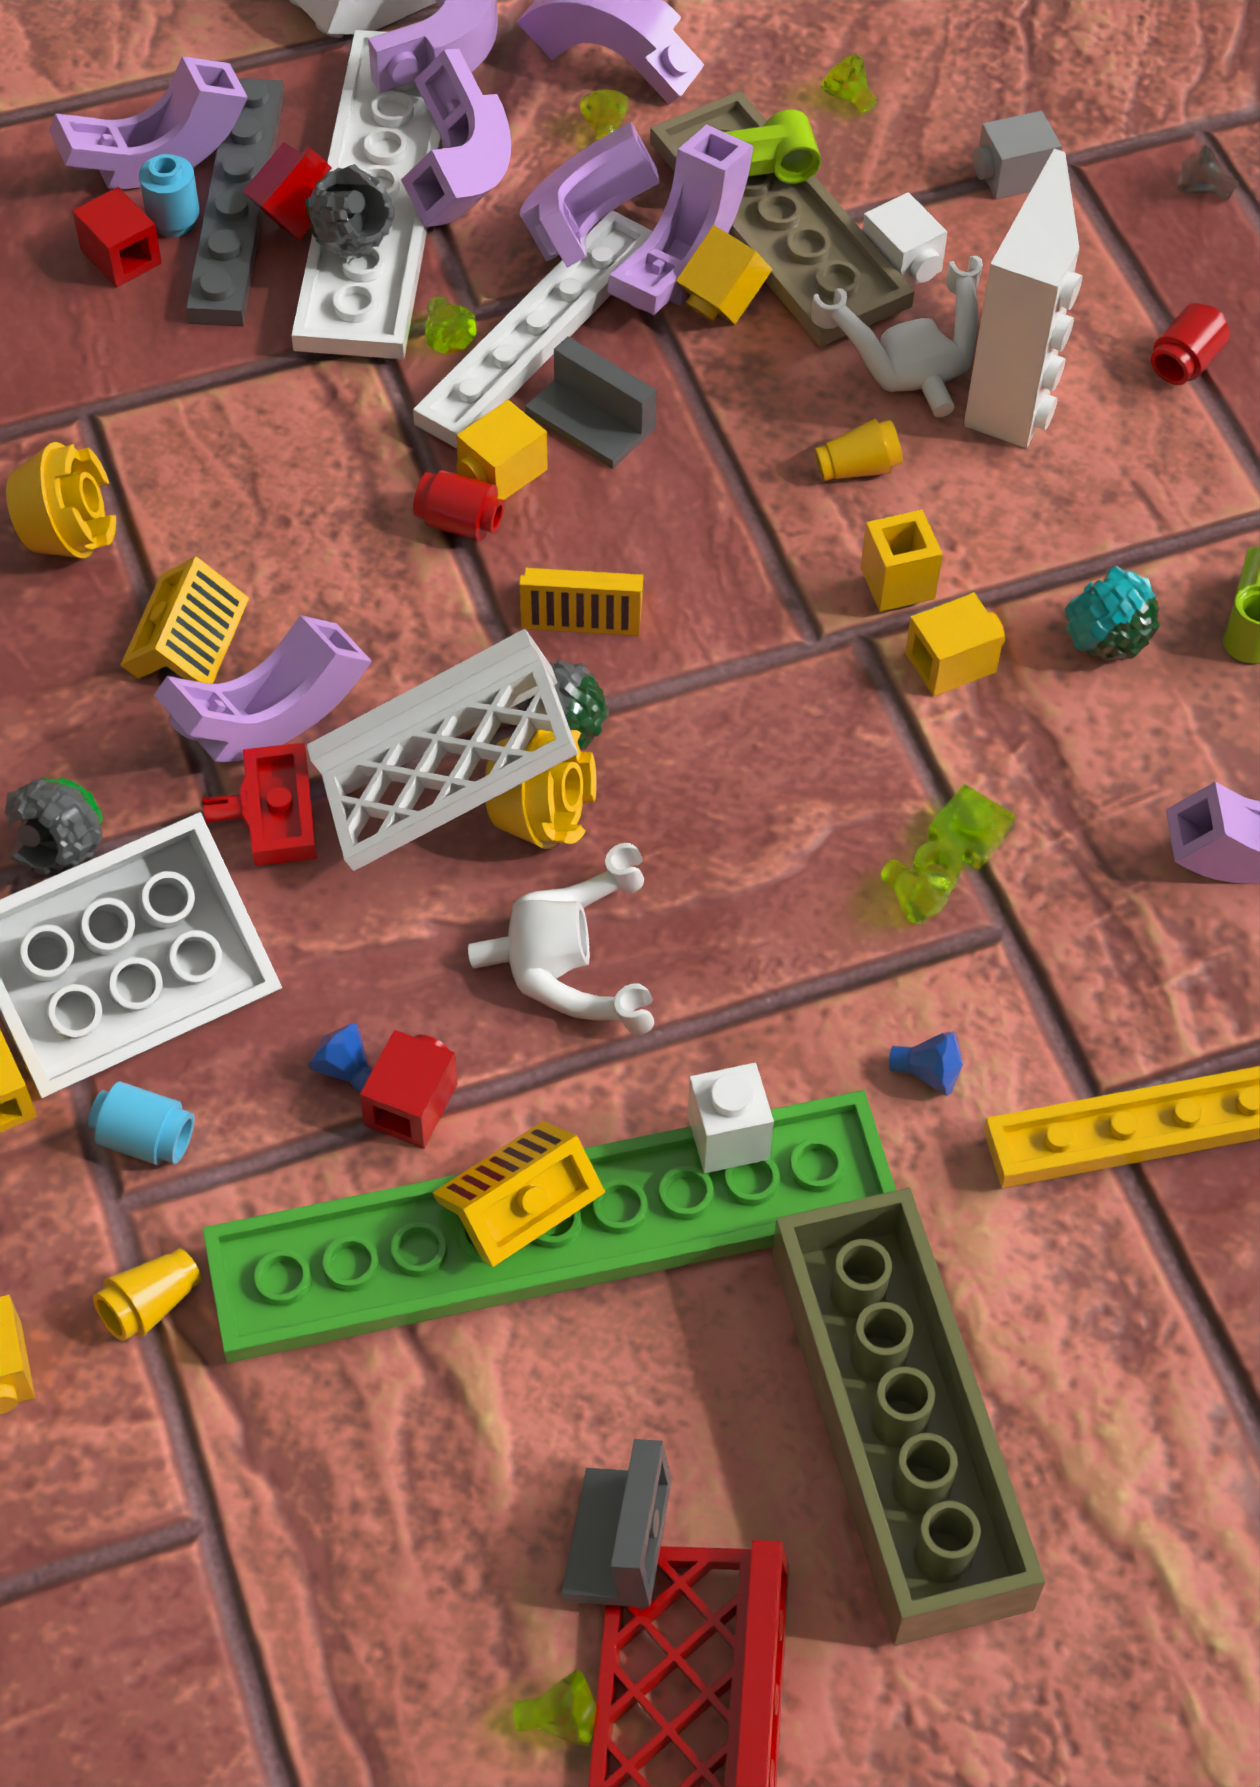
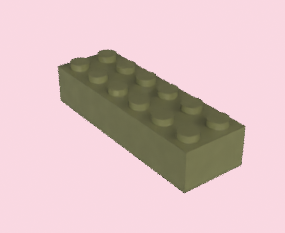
[772,1187,1046,1646]

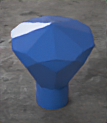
[309,1023,373,1094]
[889,1031,963,1096]

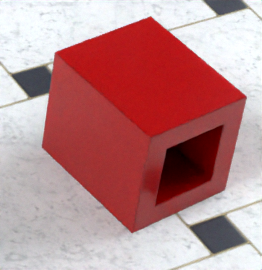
[242,142,332,240]
[72,186,162,288]
[360,1029,458,1149]

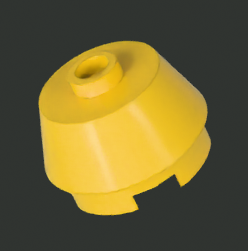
[6,442,116,558]
[485,729,596,849]

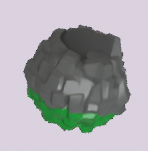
[5,777,103,876]

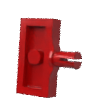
[203,742,318,866]

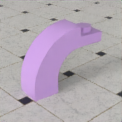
[368,0,498,93]
[517,0,704,104]
[401,49,511,227]
[49,56,248,189]
[520,122,659,268]
[607,124,753,315]
[153,615,372,762]
[1165,782,1260,884]

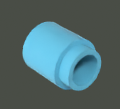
[139,154,200,237]
[88,1081,195,1165]

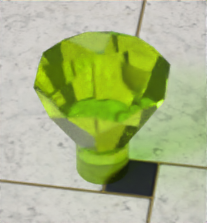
[821,53,878,114]
[580,89,629,141]
[424,296,477,355]
[881,859,952,924]
[513,1669,596,1746]

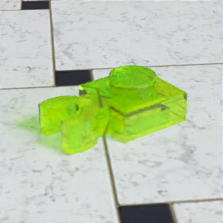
[912,784,1016,893]

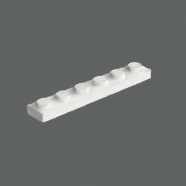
[413,210,653,448]

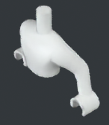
[811,256,983,418]
[468,843,654,1035]

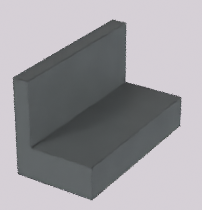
[525,336,657,468]
[561,1439,672,1608]

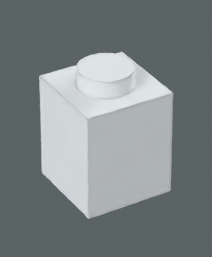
[862,192,948,286]
[687,1063,774,1173]

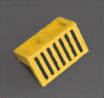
[120,556,249,684]
[520,568,644,636]
[432,1120,606,1267]

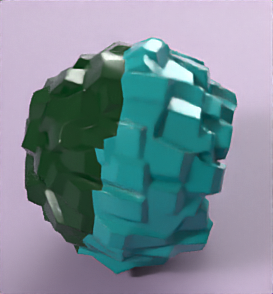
[1064,566,1160,661]

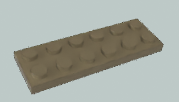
[650,91,915,347]

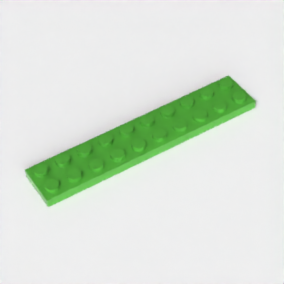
[202,1090,896,1364]

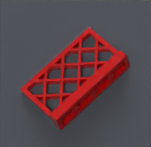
[588,1540,790,1787]

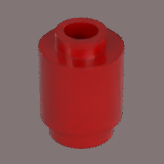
[1150,303,1230,385]
[413,470,504,541]

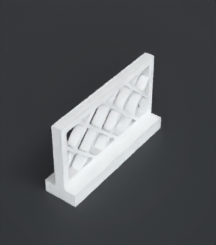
[307,629,578,871]

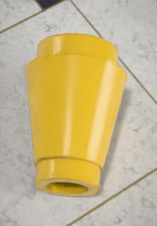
[814,418,903,481]
[93,1248,202,1342]

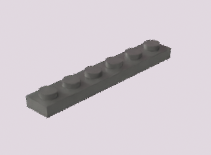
[186,78,285,327]

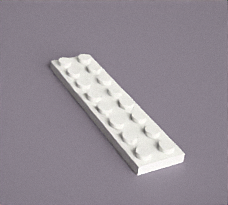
[291,30,443,359]

